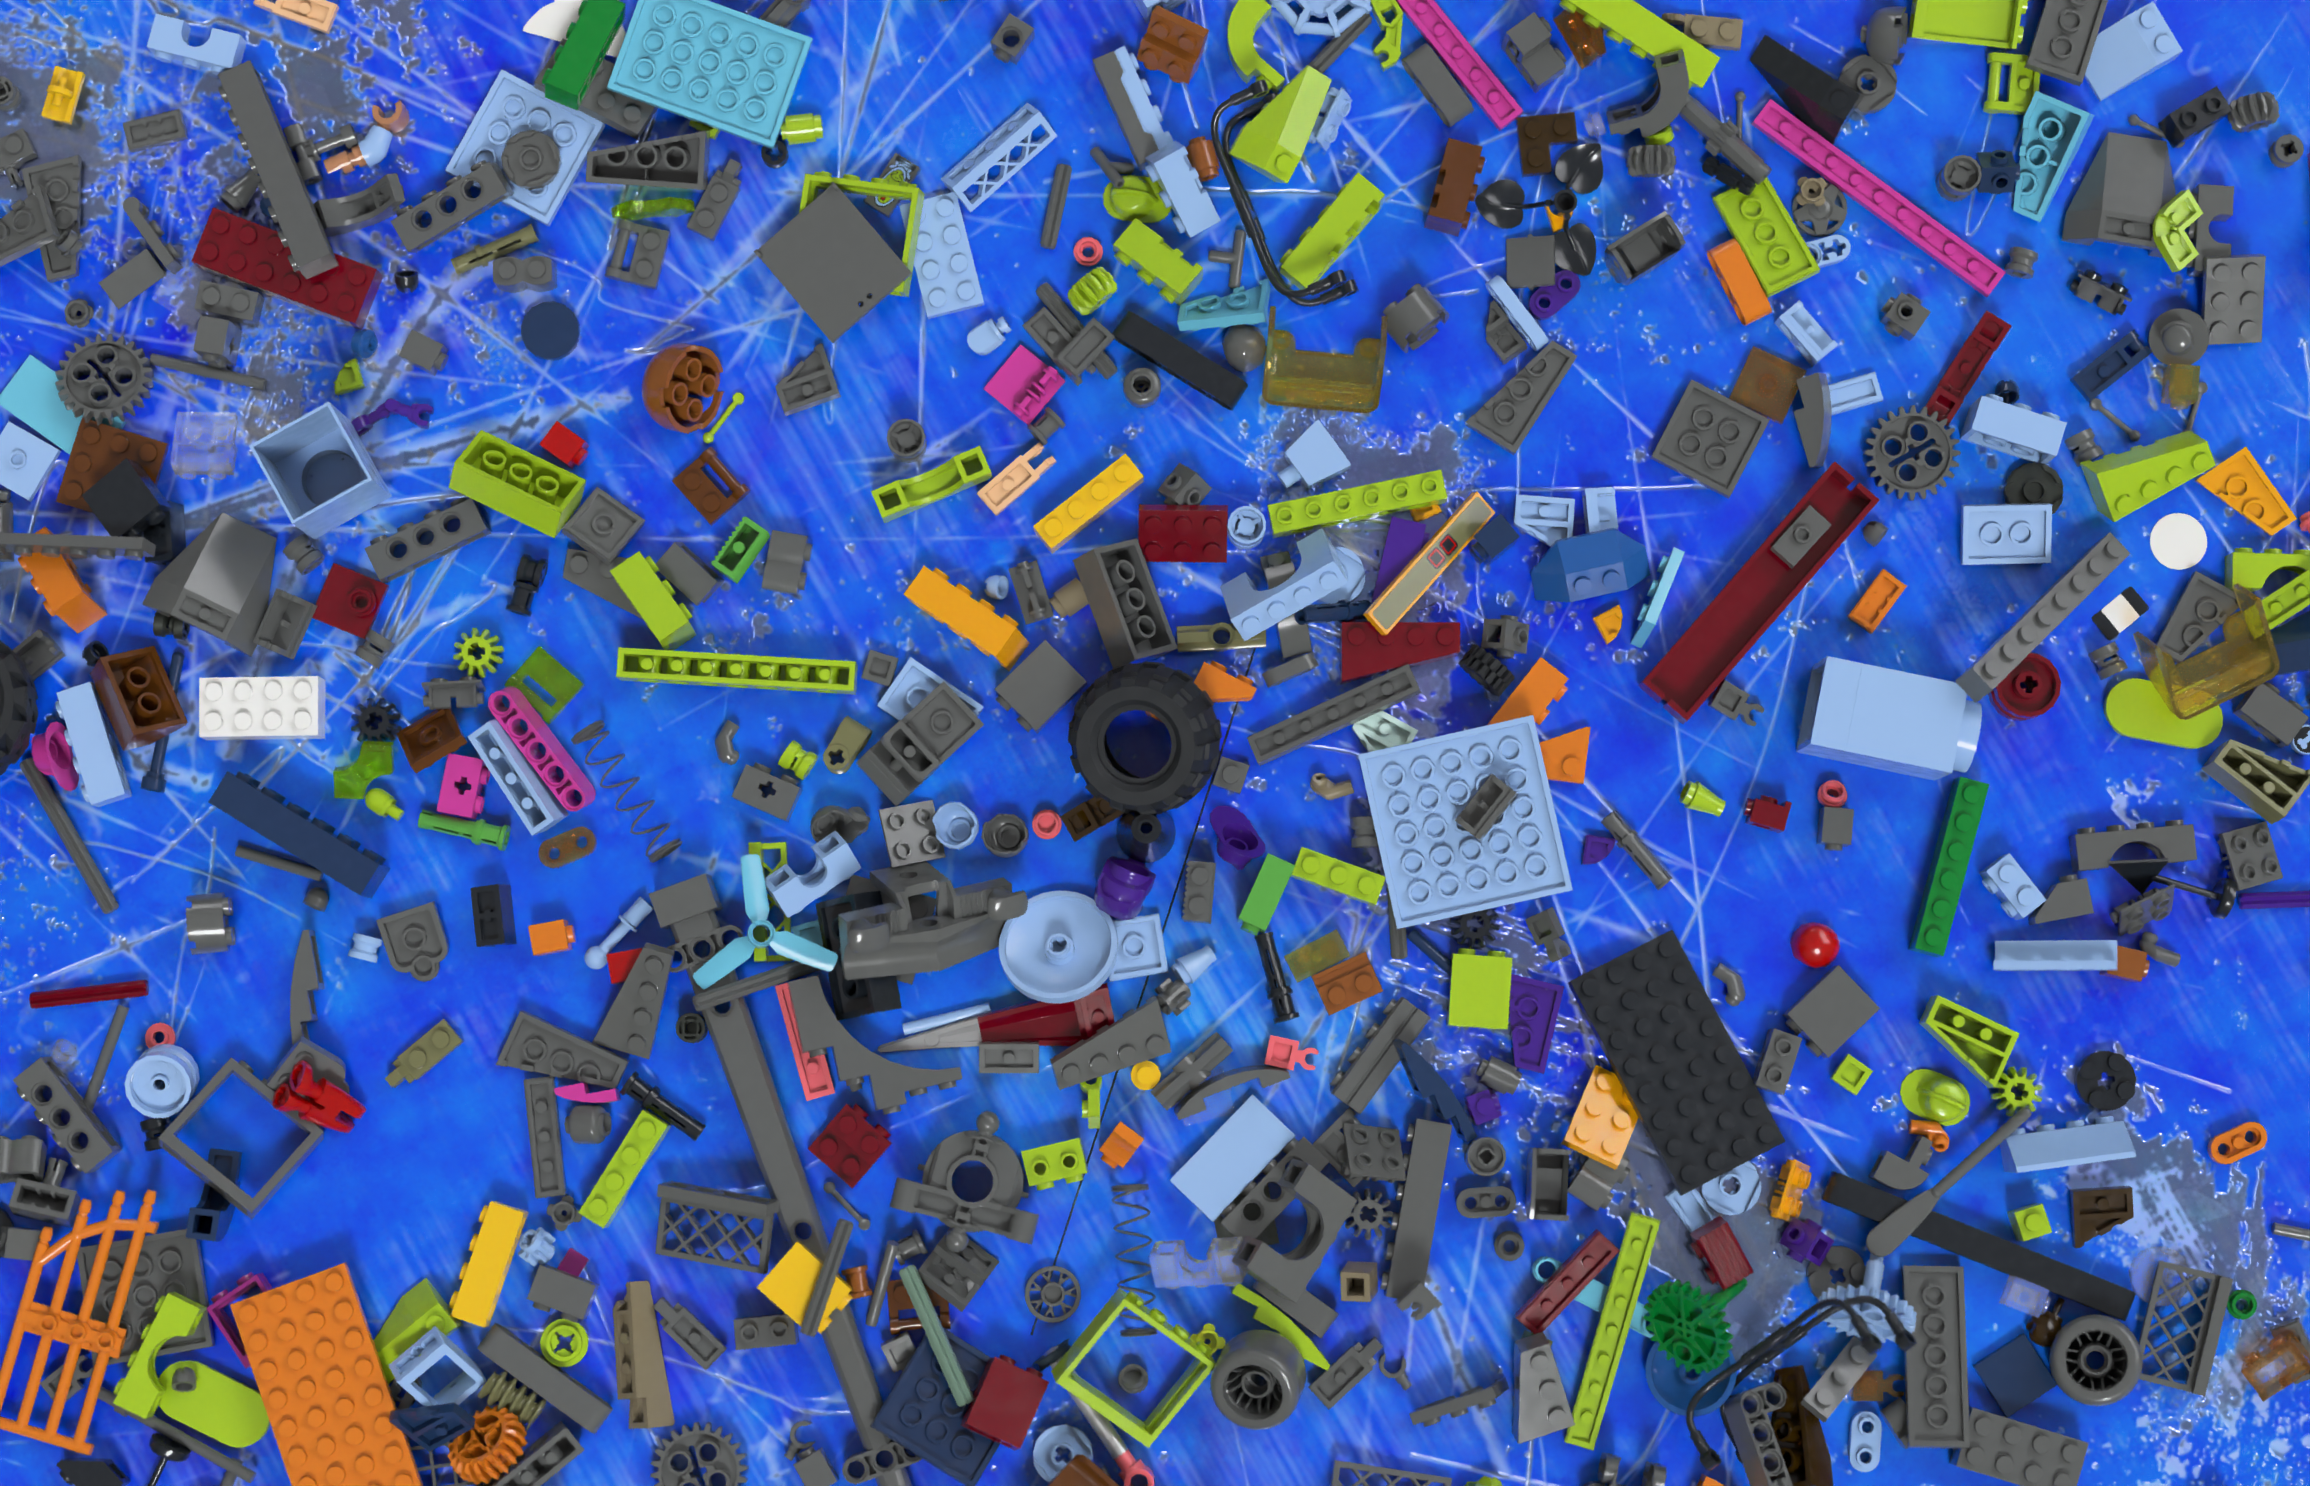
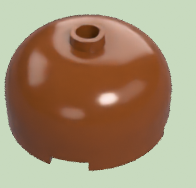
[642,343,724,434]

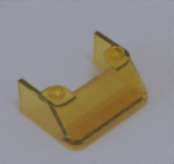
[1262,306,1388,413]
[2133,583,2280,720]

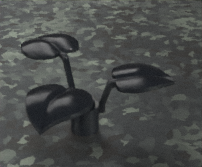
[1475,143,1603,276]

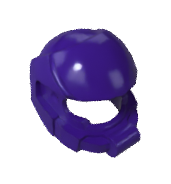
[1094,856,1156,921]

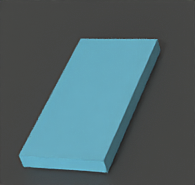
[0,355,126,455]

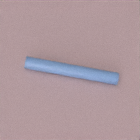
[902,1003,991,1035]

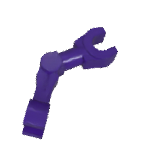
[351,399,434,436]

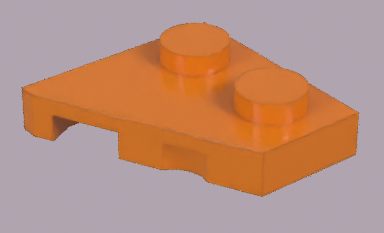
[1540,727,1591,784]

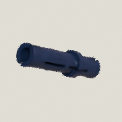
[1294,599,1372,625]

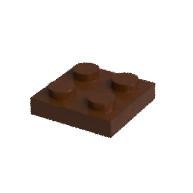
[396,708,467,773]

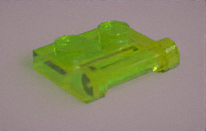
[504,646,585,724]

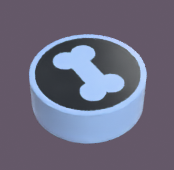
[2290,725,2310,755]

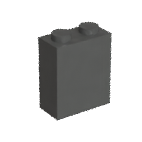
[995,640,1087,733]
[1783,965,1880,1058]

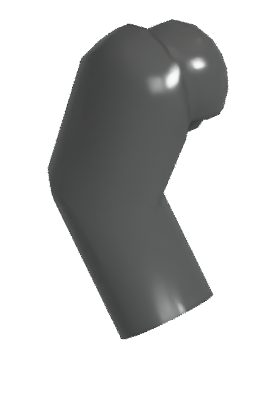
[1712,963,1746,1006]

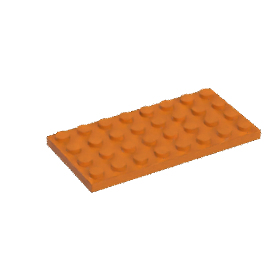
[230,1262,423,1486]

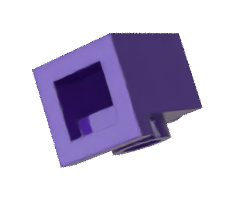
[1463,1088,1502,1126]

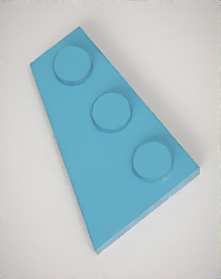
[1177,279,1271,331]
[1631,547,1685,648]

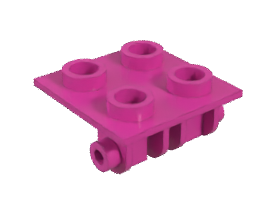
[983,344,1066,426]

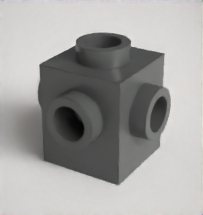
[1880,292,1931,341]
[1158,463,1212,505]
[1481,615,1529,659]

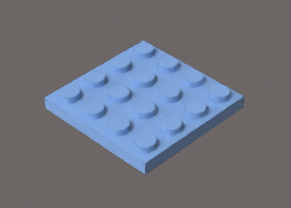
[445,69,605,226]

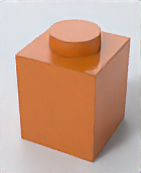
[528,919,576,956]

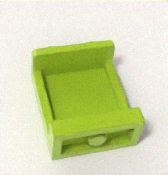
[1446,948,1512,1030]

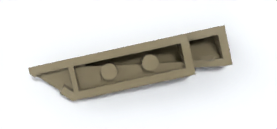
[613,1281,675,1429]

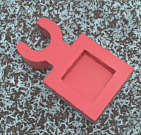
[1264,1035,1319,1071]

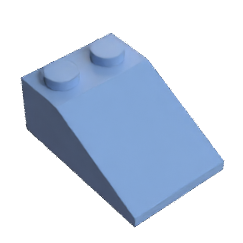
[2084,1,2183,102]

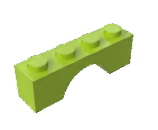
[871,446,993,523]
[2225,548,2310,592]
[578,1110,672,1229]
[113,1292,207,1419]

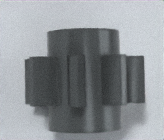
[1155,978,1191,1016]

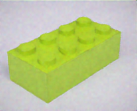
[449,430,586,538]

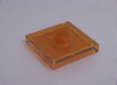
[1729,346,1807,424]

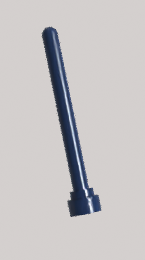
[141,652,184,793]

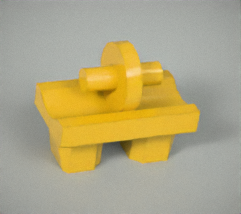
[41,66,85,125]

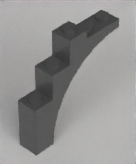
[787,975,963,1115]

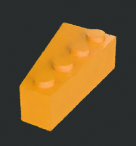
[903,566,1030,672]

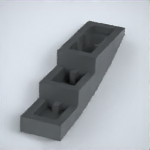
[290,929,325,1045]

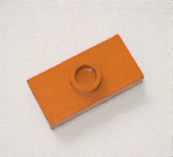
[1847,569,1907,634]

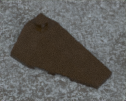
[1764,1365,1834,1486]

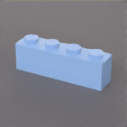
[55,682,132,807]
[468,719,569,836]

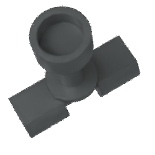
[283,123,358,186]

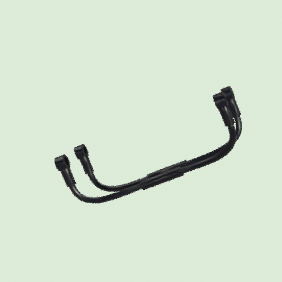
[1211,80,1359,307]
[1686,1296,1916,1471]

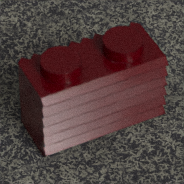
[1689,1216,1754,1290]

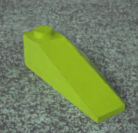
[1228,65,1332,184]

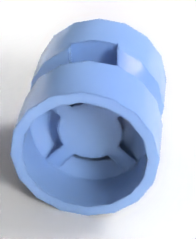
[1227,506,1266,550]

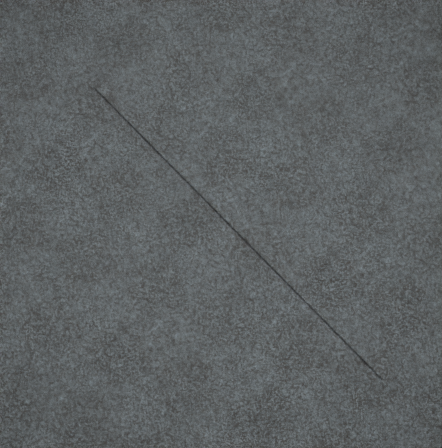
[1030,648,1256,1335]

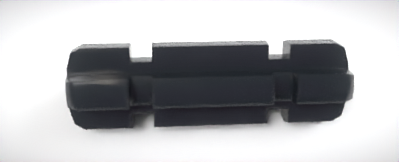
[1702,156,1756,196]

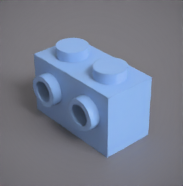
[1979,853,2046,920]

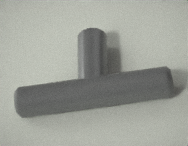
[1090,147,1134,188]
[1208,230,1247,288]

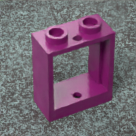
[206,1272,273,1368]

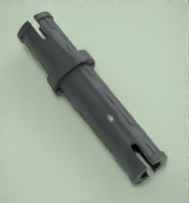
[1601,810,1672,890]

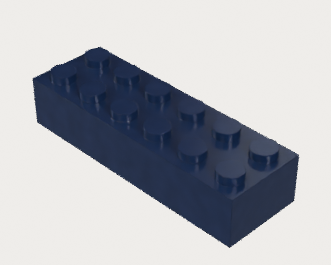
[209,771,391,899]

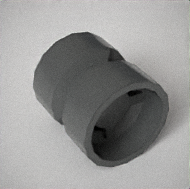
[1936,155,1982,202]
[887,419,927,463]
[1464,1137,1506,1176]

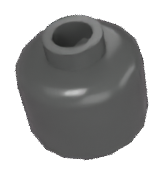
[1123,367,1161,408]
[565,1105,612,1144]

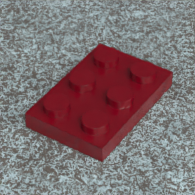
[1139,504,1228,563]

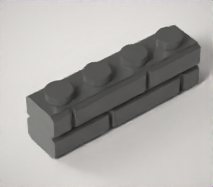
[1330,997,1430,1114]

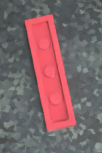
[775,978,835,1101]

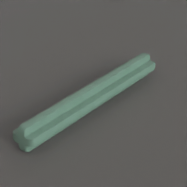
[899,1264,974,1407]

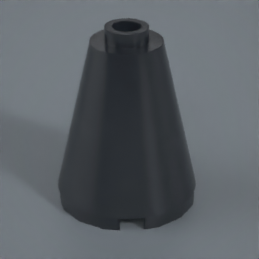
[1117,811,1176,863]

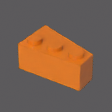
[18,526,108,634]

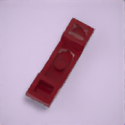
[1925,310,2012,426]

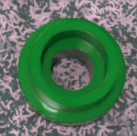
[2226,1289,2257,1320]

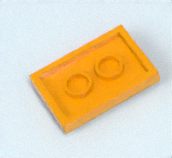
[1561,1065,1638,1170]

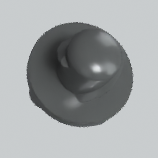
[2149,308,2209,367]

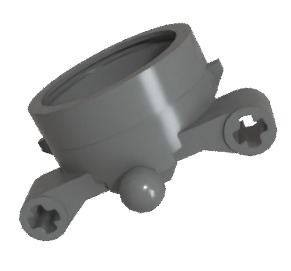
[889,1111,1040,1252]

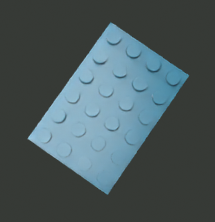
[607,0,813,150]

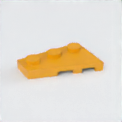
[2195,447,2297,536]

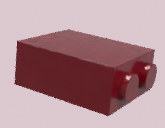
[960,1355,1049,1450]

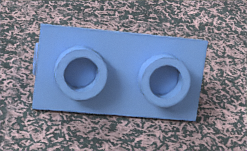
[1308,87,1352,151]

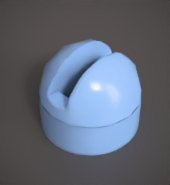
[984,575,1009,599]

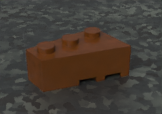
[1424,138,1486,236]

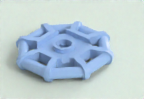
[1269,0,1372,38]

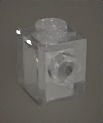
[1999,1275,2050,1318]

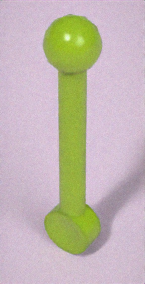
[702,392,744,443]

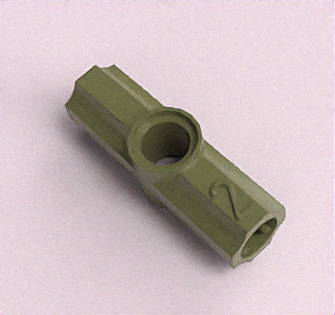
[1176,622,1266,653]

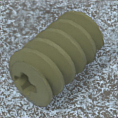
[478,1370,547,1431]

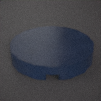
[521,302,580,360]

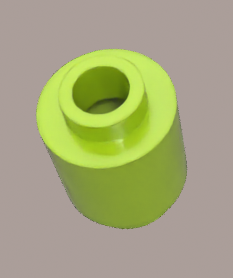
[781,113,824,145]

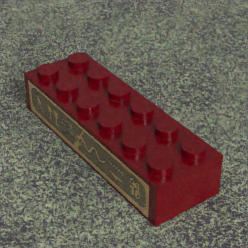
[191,207,383,330]

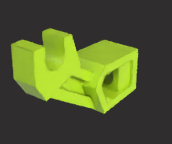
[1370,0,1404,71]

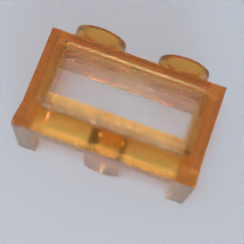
[2241,1332,2310,1402]

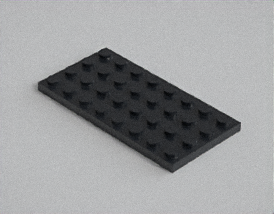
[1568,930,1785,1196]

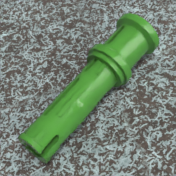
[418,809,511,851]

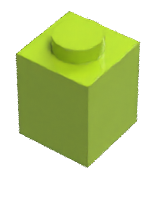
[2007,1203,2052,1241]

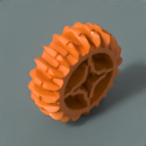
[447,1405,527,1485]

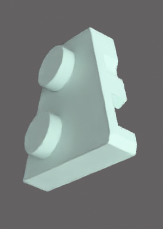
[1352,711,1418,752]

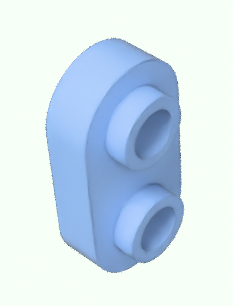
[1848,1411,1882,1472]

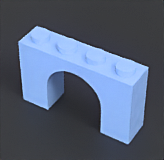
[1220,528,1348,641]

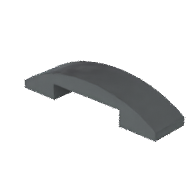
[1174,1065,1291,1120]

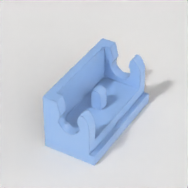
[1775,300,1838,367]
[1582,487,1618,534]

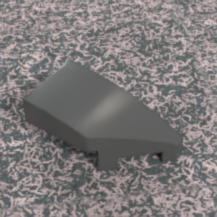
[1486,300,1527,365]

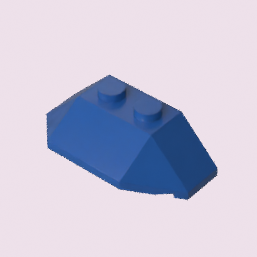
[1530,528,1650,602]

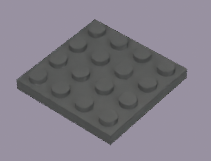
[77,1229,215,1366]

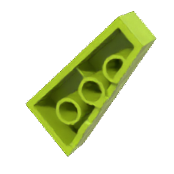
[1280,172,1385,290]
[2080,431,2216,522]

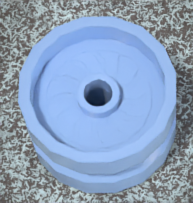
[125,1044,200,1118]

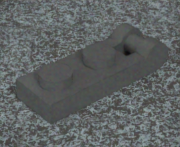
[123,197,183,274]

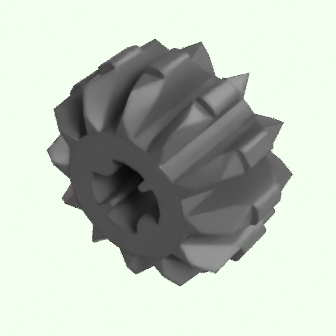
[2228,92,2280,133]
[1626,145,1676,178]
[1345,1189,1393,1240]

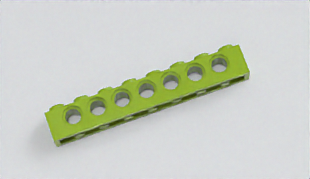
[616,647,858,695]

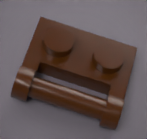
[672,447,750,526]
[887,1279,951,1335]

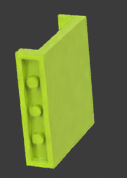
[1907,0,2028,49]

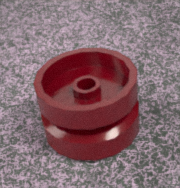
[1988,653,2061,721]

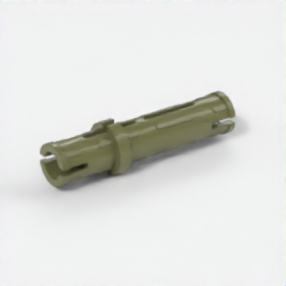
[451,224,539,276]

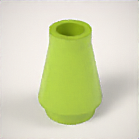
[1679,781,1726,817]

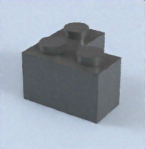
[1501,12,1566,93]

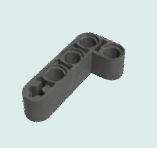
[1724,1382,1793,1486]

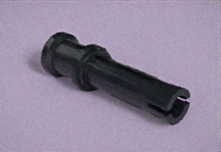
[1254,932,1300,1024]
[620,1071,706,1141]

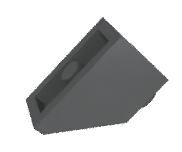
[2028,874,2094,925]

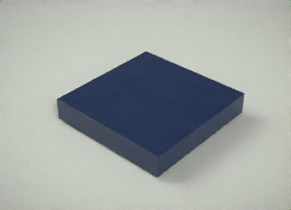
[1973,1334,2057,1417]

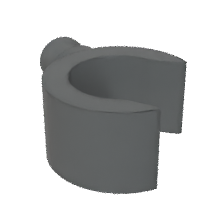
[1378,1353,1412,1390]
[784,1420,816,1461]

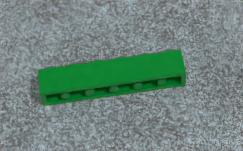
[1908,776,1989,958]

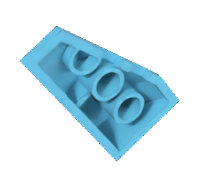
[2013,91,2094,222]

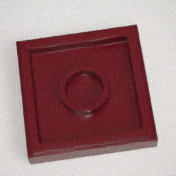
[312,563,390,640]

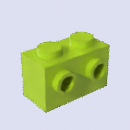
[1021,1137,1089,1191]

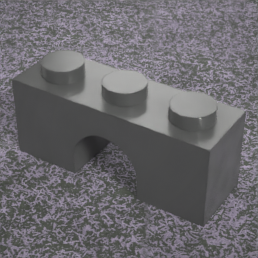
[2185,184,2234,277]

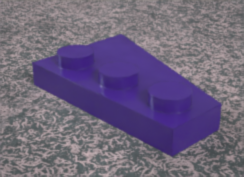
[1509,974,1564,1074]

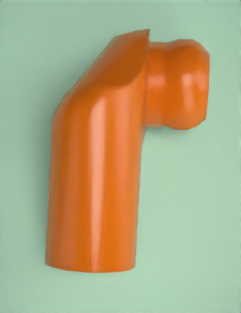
[1909,1119,1949,1152]

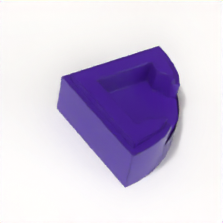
[1581,835,1616,865]

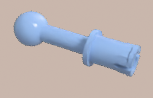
[584,897,653,970]

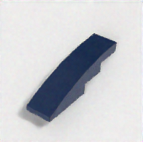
[1392,1038,1477,1142]

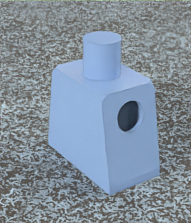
[1277,419,1351,489]

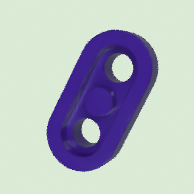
[1528,270,1580,320]

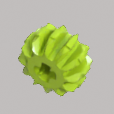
[1067,267,1117,315]
[453,628,504,678]
[1991,1067,2042,1116]

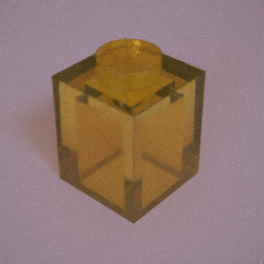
[2161,363,2200,409]

